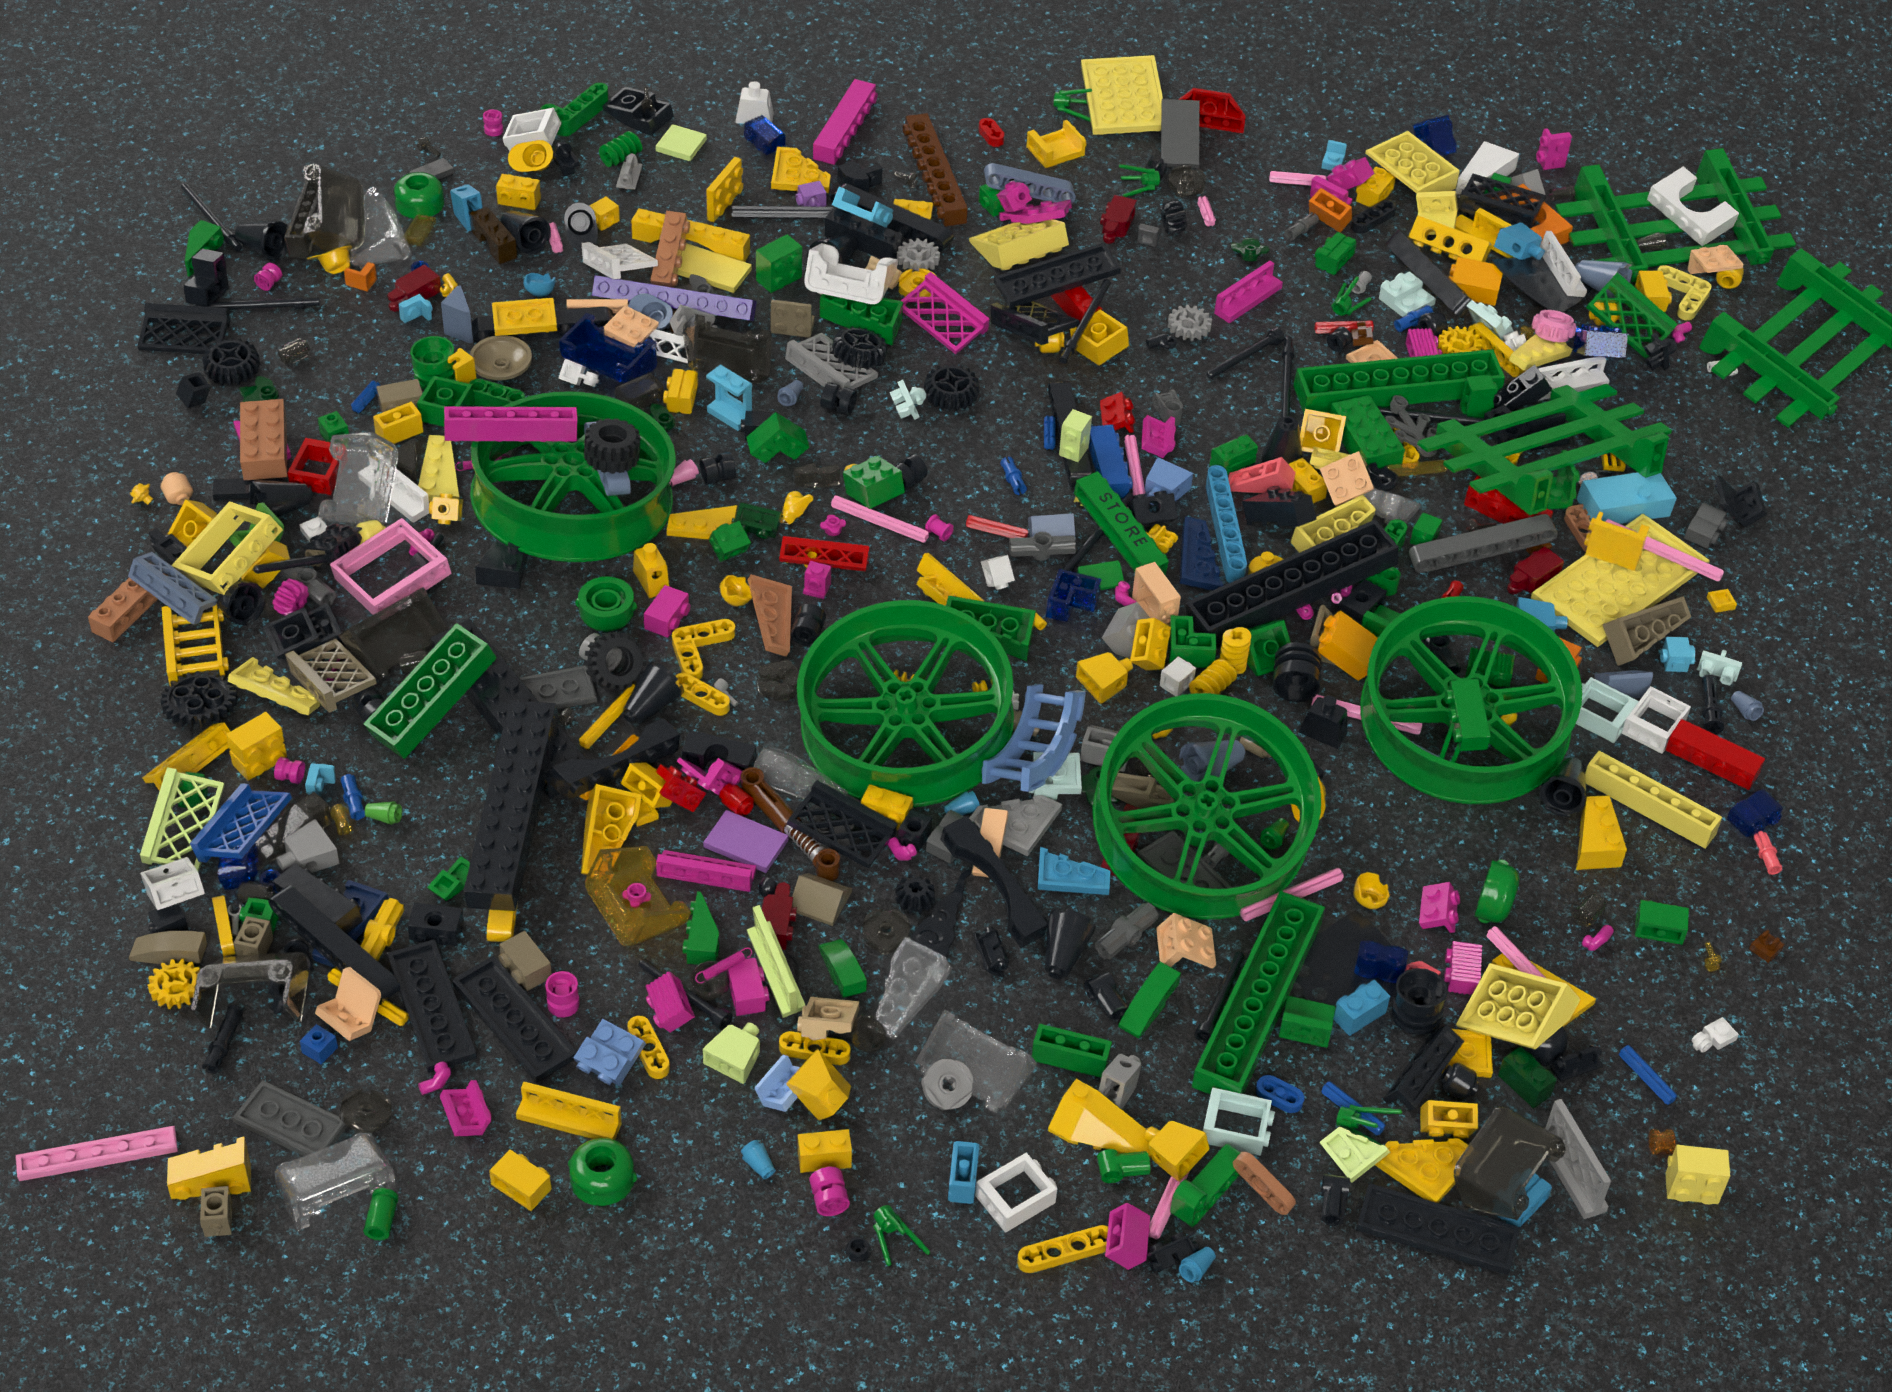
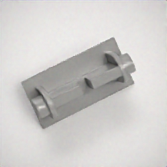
[616,154,643,189]

